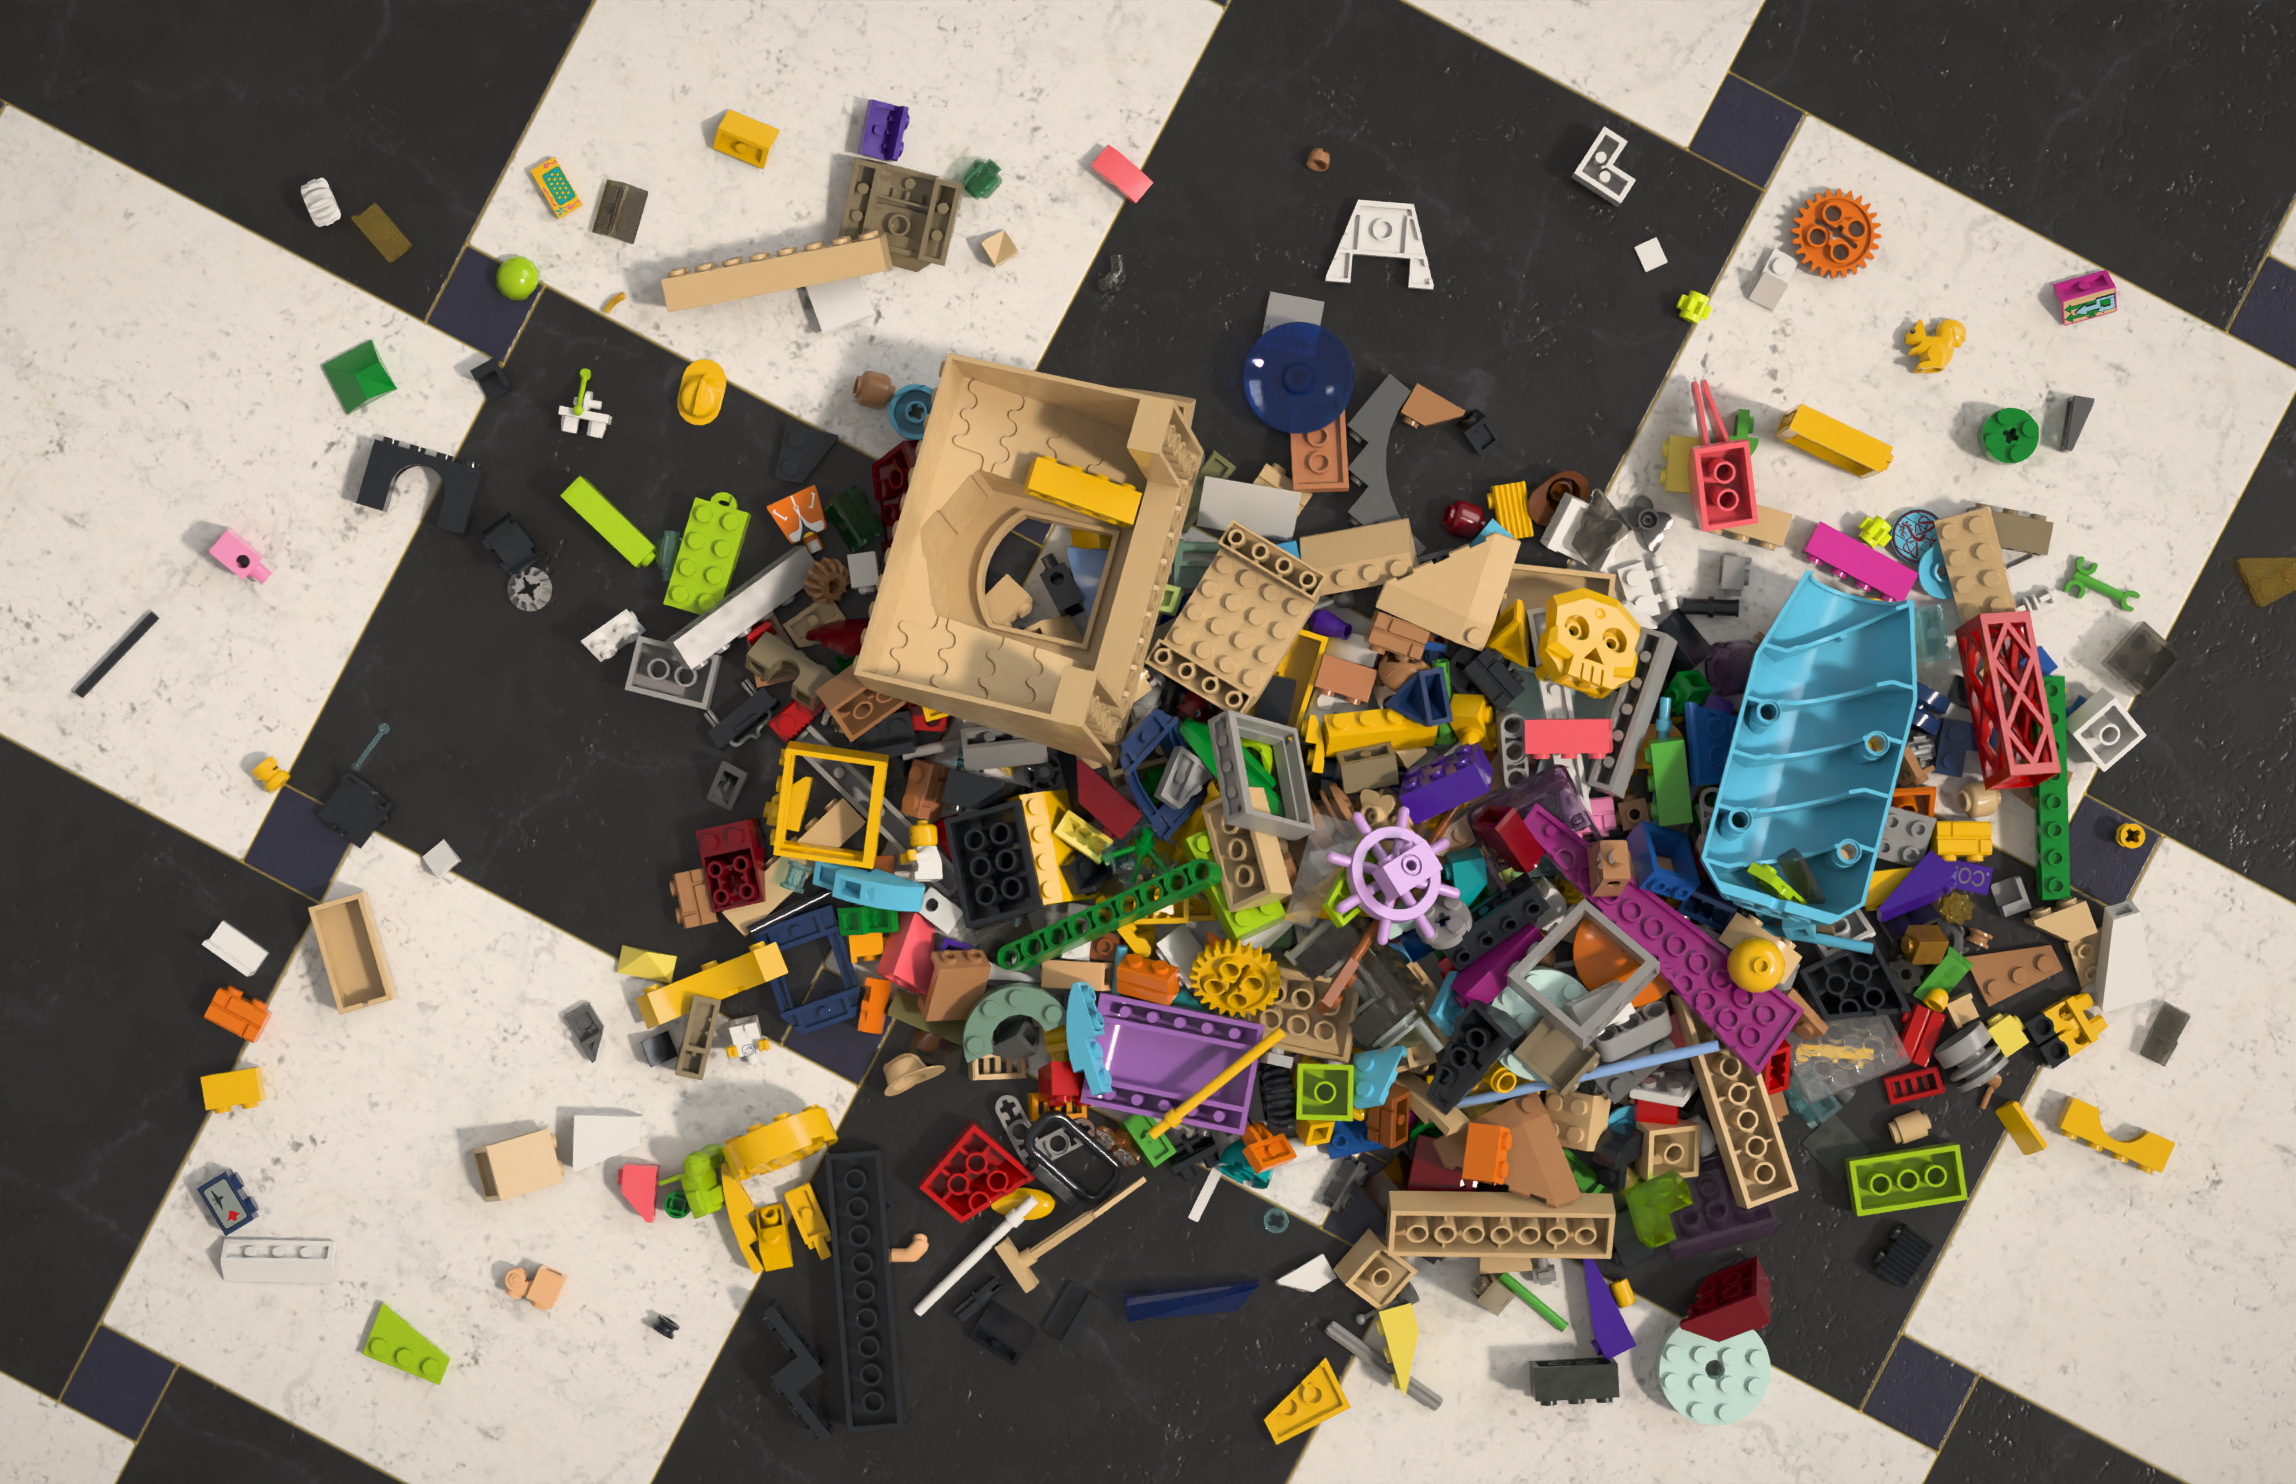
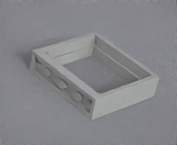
[1208,710,1316,841]
[1507,899,1660,1050]

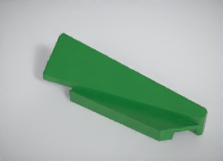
[1179,717,1285,817]

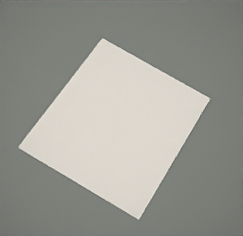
[1196,476,1302,542]

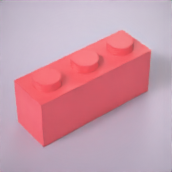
[1525,718,1613,759]

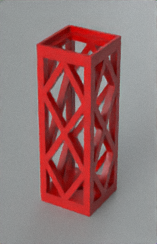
[1955,611,2061,791]

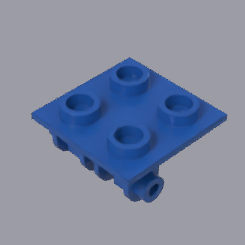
[1327,1106,1385,1160]

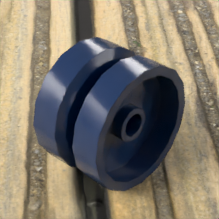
[1910,682,1951,737]

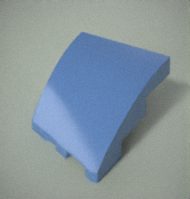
[1066,545,1109,619]

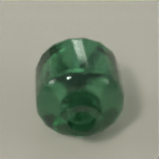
[962,158,1003,200]

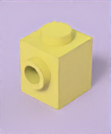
[1986,1012,2029,1057]

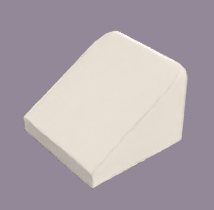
[423,839,462,878]

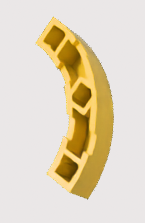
[635,941,788,1029]

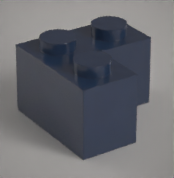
[1930,718,1998,778]

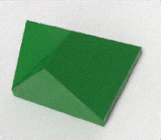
[322,340,397,415]

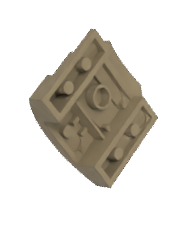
[838,158,965,272]

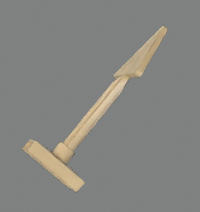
[995,1176,1147,1293]

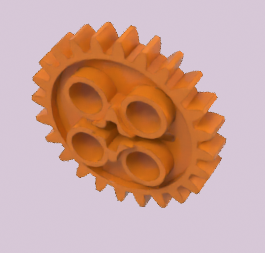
[1790,188,1882,279]

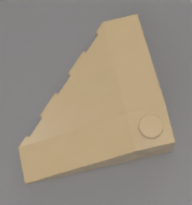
[1375,532,1521,651]

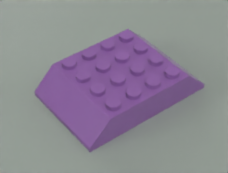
[1080,993,1265,1136]

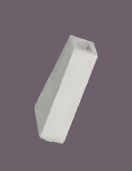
[2094,900,2156,1013]

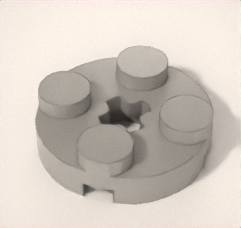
[1415,896,1472,949]

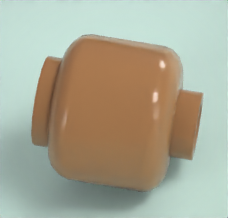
[853,371,896,410]

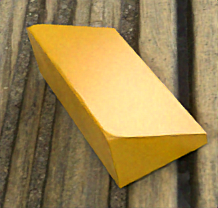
[1995,1099,2047,1155]

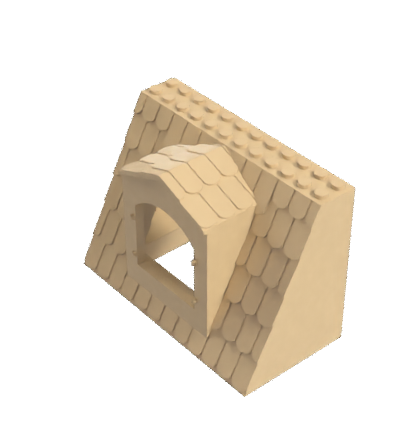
[853,353,1204,767]

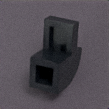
[1592,1123,1644,1192]

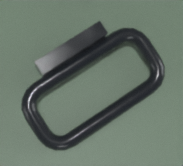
[1024,1110,1124,1207]

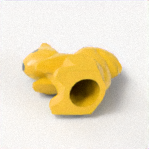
[1904,319,1966,374]

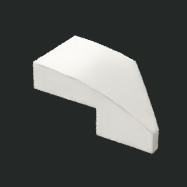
[1275,1254,1337,1292]

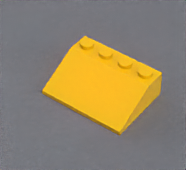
[1006,790,1100,906]

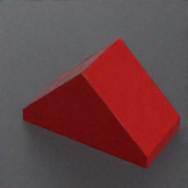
[1634,1099,1681,1125]

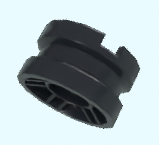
[1025,753,1063,791]

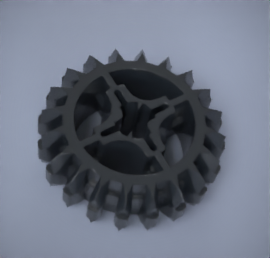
[1258,1062,1296,1134]

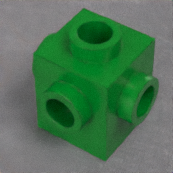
[1663,670,1713,715]

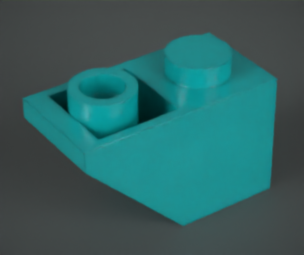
[1443,847,1488,907]

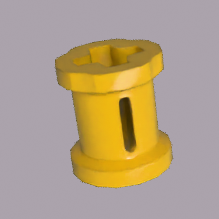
[2115,823,2145,848]

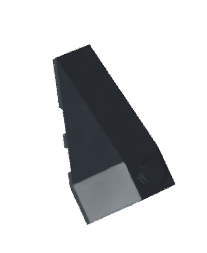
[1426,999,1526,1115]

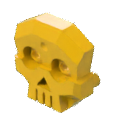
[1535,588,1640,699]

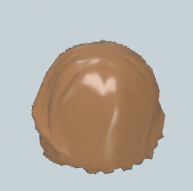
[1378,654,1431,692]

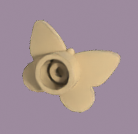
[1357,789,1396,839]

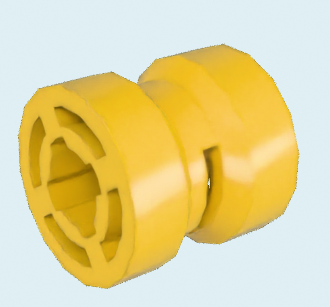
[251,756,291,794]

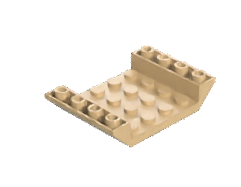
[1145,520,1328,714]

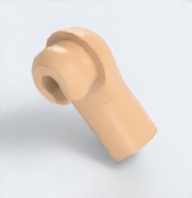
[891,1233,929,1262]

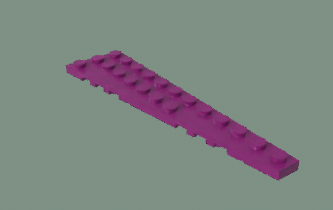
[1523,803,1804,1077]

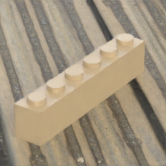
[722,797,868,937]

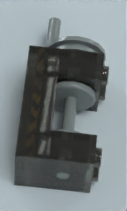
[1294,915,1444,1055]

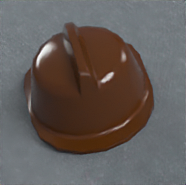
[1528,471,1590,526]

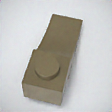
[674,994,721,1081]

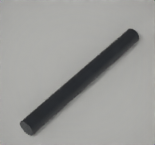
[75,611,160,698]
[746,888,833,936]

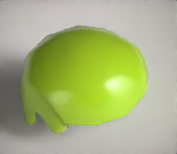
[496,256,539,301]

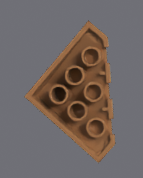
[1433,1092,1582,1208]

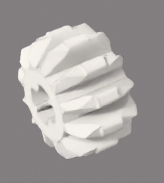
[301,178,341,227]

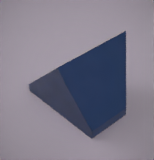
[1384,666,1453,727]

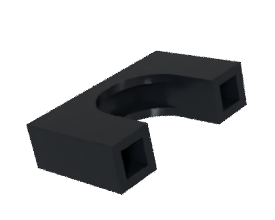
[356,436,485,536]

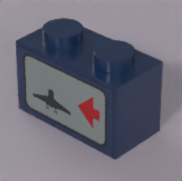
[197,1169,259,1236]

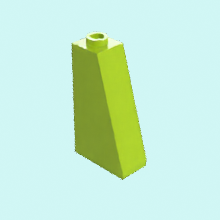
[560,476,658,568]

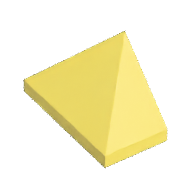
[1053,810,1114,864]
[617,945,677,984]

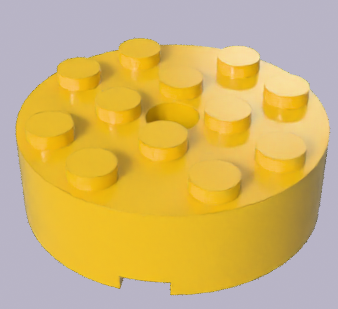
[722,1104,838,1182]

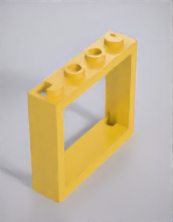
[1774,403,1894,479]
[770,741,889,869]

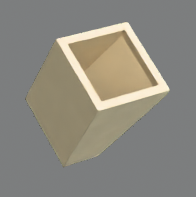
[472,1128,564,1202]

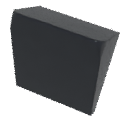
[641,1031,678,1067]

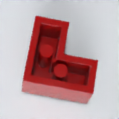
[1038,1061,1091,1107]

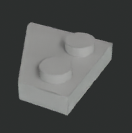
[1154,746,1215,809]

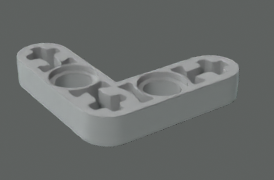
[995,1094,1095,1166]

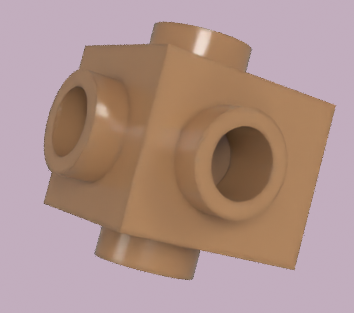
[1614,793,1651,834]

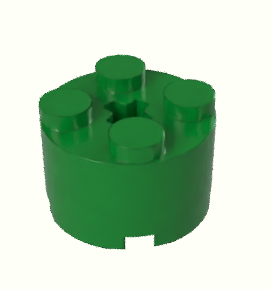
[1977,408,2039,465]

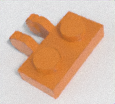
[1240,1121,1297,1174]

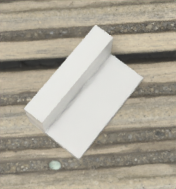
[202,921,269,977]

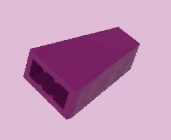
[1450,922,1545,1010]

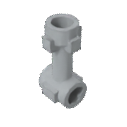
[1532,1258,1557,1285]

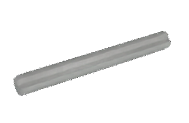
[1325,1321,1443,1411]

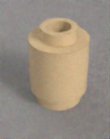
[1888,1109,1931,1144]

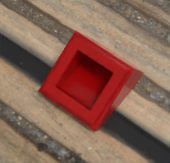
[745,619,777,647]

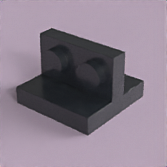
[859,708,921,757]

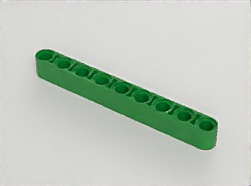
[997,858,1223,972]

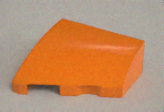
[857,976,893,1034]

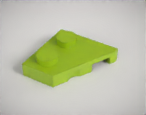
[1747,862,1808,906]

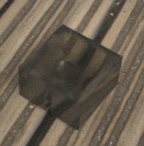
[2100,621,2186,700]

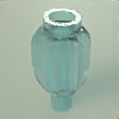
[656,530,682,581]

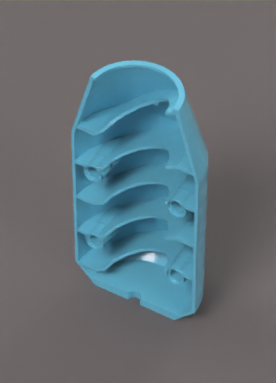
[1700,570,1917,926]

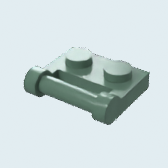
[1174,539,1221,589]

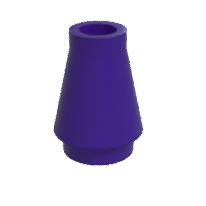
[1309,609,1352,640]

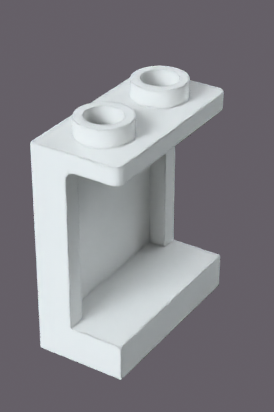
[1540,492,1629,573]

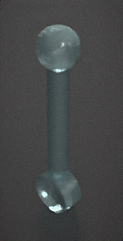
[351,723,390,772]

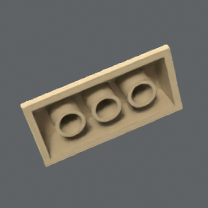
[1300,518,1419,596]
[1201,787,1293,912]

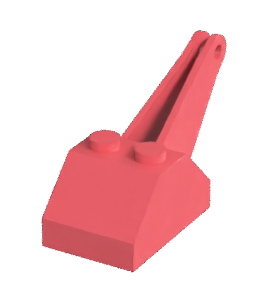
[1687,379,1758,532]

